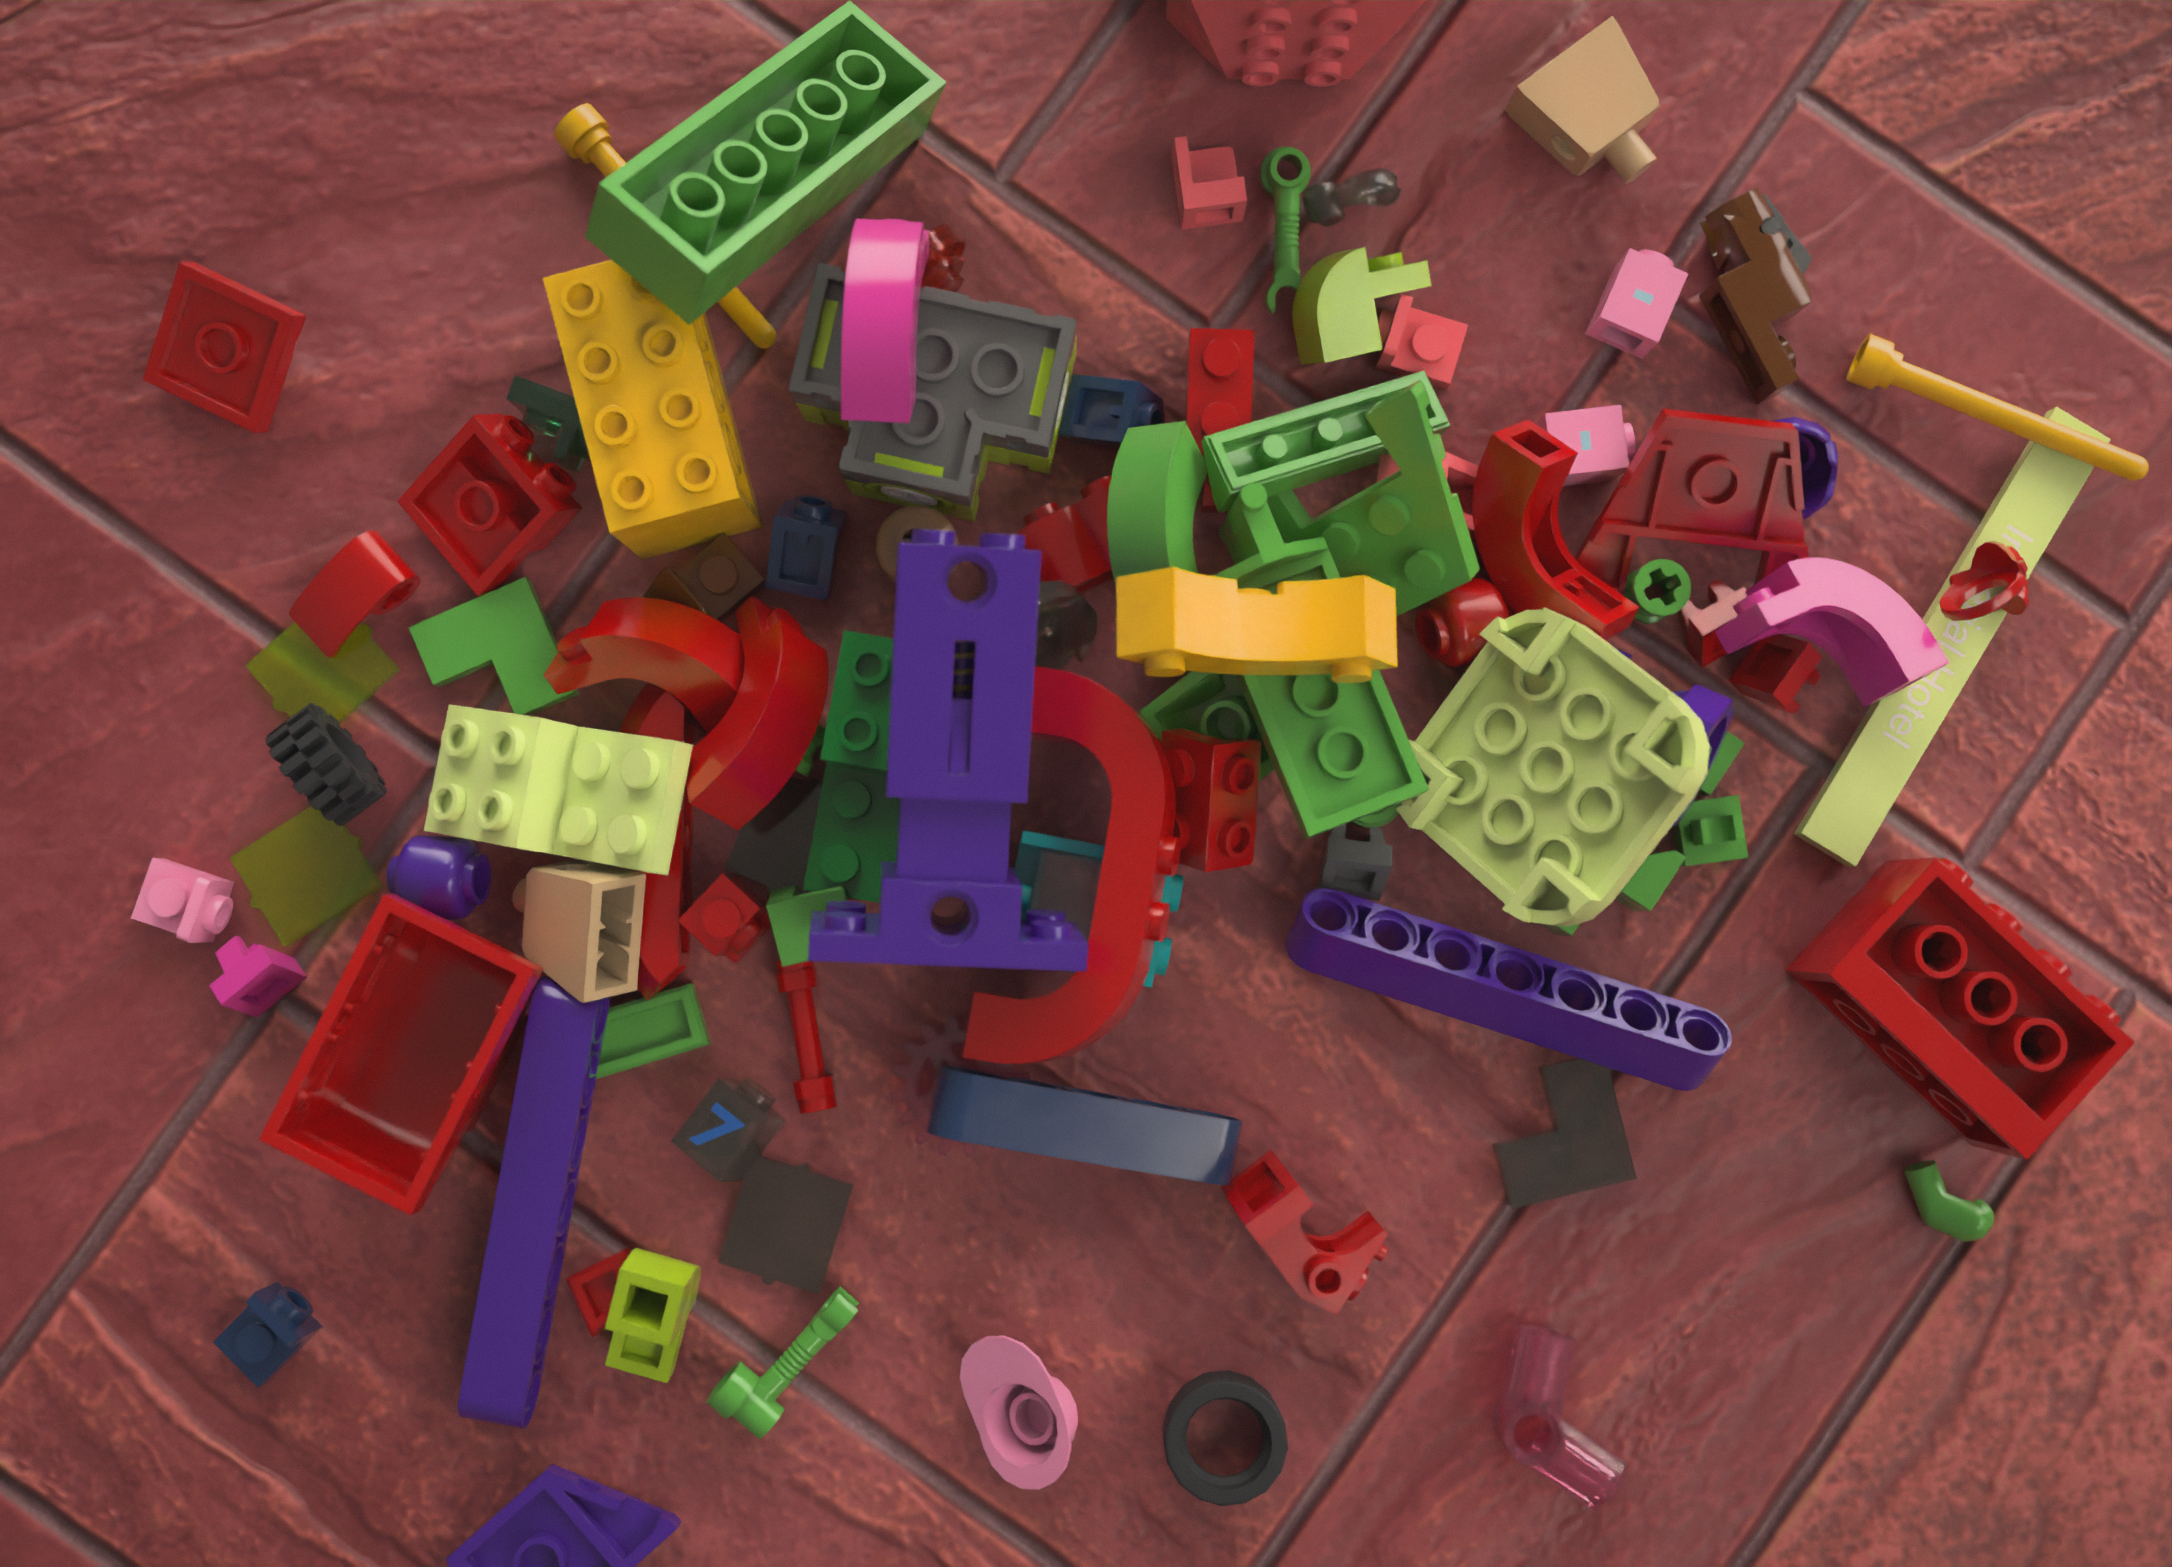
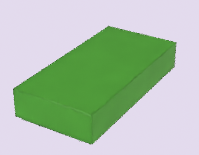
[589,983,712,1079]

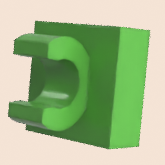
[1673,795,1749,867]

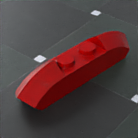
[620,682,696,1001]

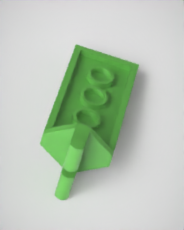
[1213,483,1429,840]

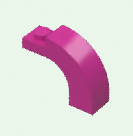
[841,219,929,423]
[1715,557,1950,707]

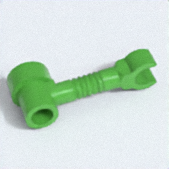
[1259,146,1311,315]
[705,1286,859,1439]

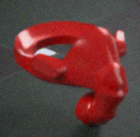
[1939,541,2029,621]

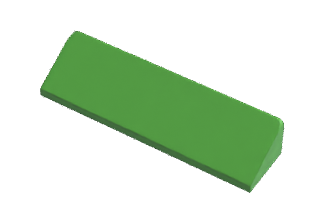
[1202,371,1451,512]

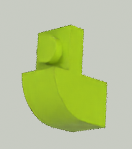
[1293,247,1431,365]
[605,1248,701,1383]

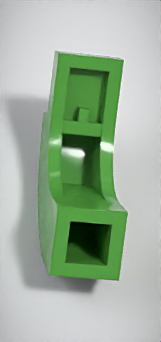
[1107,421,1208,586]

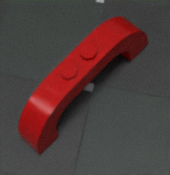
[963,666,1181,1064]

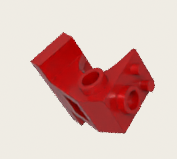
[1220,1150,1388,1315]

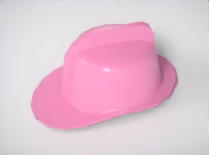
[960,1336,1078,1490]

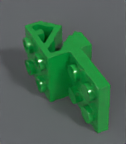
[803,630,933,911]

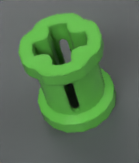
[1623,559,1691,625]

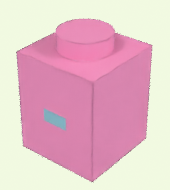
[1585,248,1688,359]
[1536,405,1635,486]

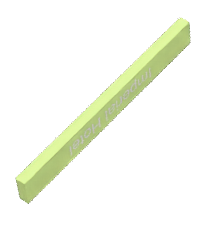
[1794,407,2111,867]

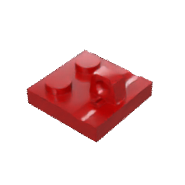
[142,261,307,434]

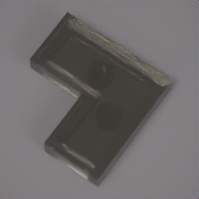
[1492,1057,1637,1209]

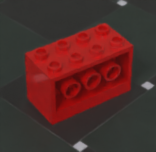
[1785,857,2135,1160]

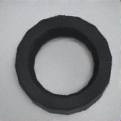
[1162,1370,1288,1506]

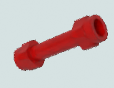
[775,960,838,1114]

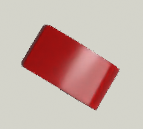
[289,530,421,658]

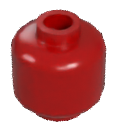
[1415,578,1515,667]

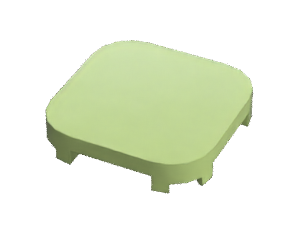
[1396,607,1710,927]

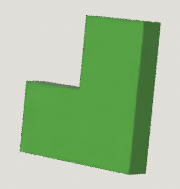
[408,577,580,716]

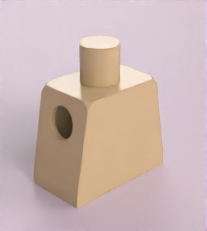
[1505,16,1660,184]
[512,860,646,1003]

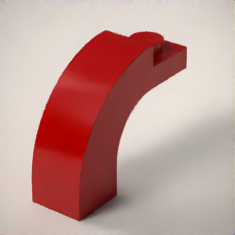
[1472,419,1639,640]
[686,595,829,831]
[543,597,745,735]

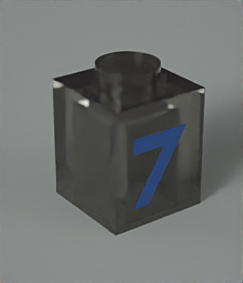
[671,1077,786,1182]

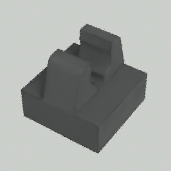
[1317,824,1392,901]

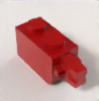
[1184,328,1254,514]

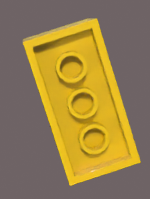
[543,260,763,560]

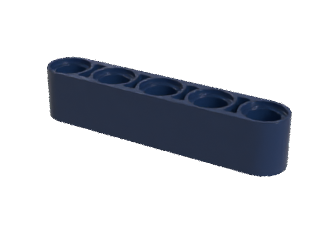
[927,1065,1242,1185]

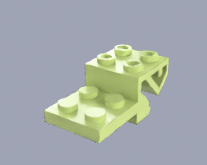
[424,704,693,875]

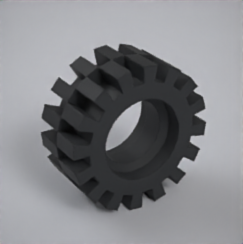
[265,703,387,826]

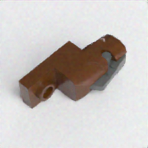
[1699,188,1812,405]

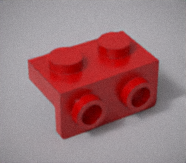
[1161,728,1261,873]

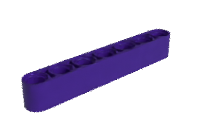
[1285,888,1732,1091]
[458,976,610,1429]

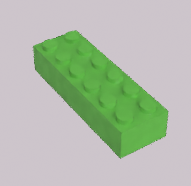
[585,1,947,325]

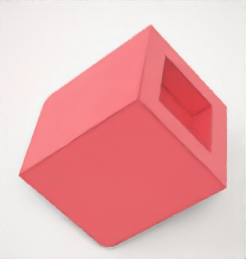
[1171,136,1247,230]

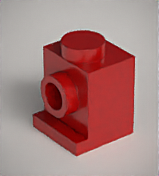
[677,873,772,964]

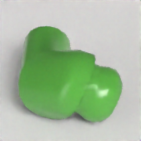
[1904,1160,1994,1241]

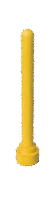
[553,104,776,349]
[1846,334,2149,481]

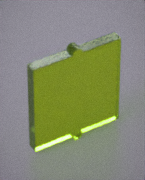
[245,622,400,724]
[230,807,383,946]

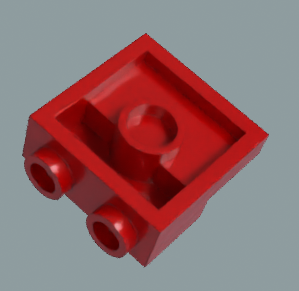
[397,414,582,596]

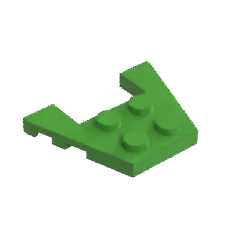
[1267,379,1480,617]

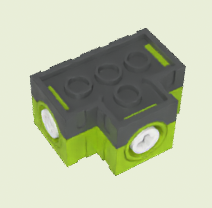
[789,263,1077,522]

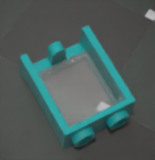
[1014,830,1184,988]

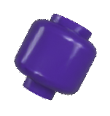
[387,835,491,920]

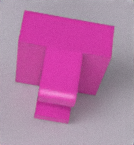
[209,935,307,1018]

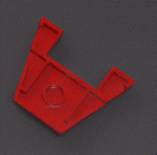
[1574,408,1809,595]

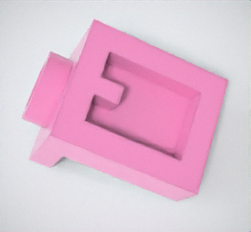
[131,858,235,943]

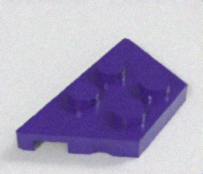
[447,1464,682,1567]

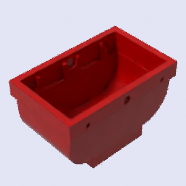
[259,894,543,1216]

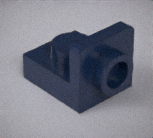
[1058,374,1165,448]
[765,495,847,600]
[213,1282,323,1388]

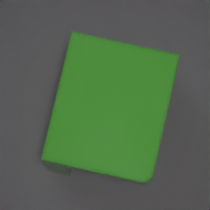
[766,884,847,967]

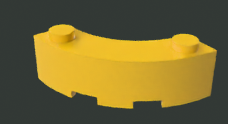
[1116,567,1397,683]

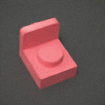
[1375,293,1468,390]

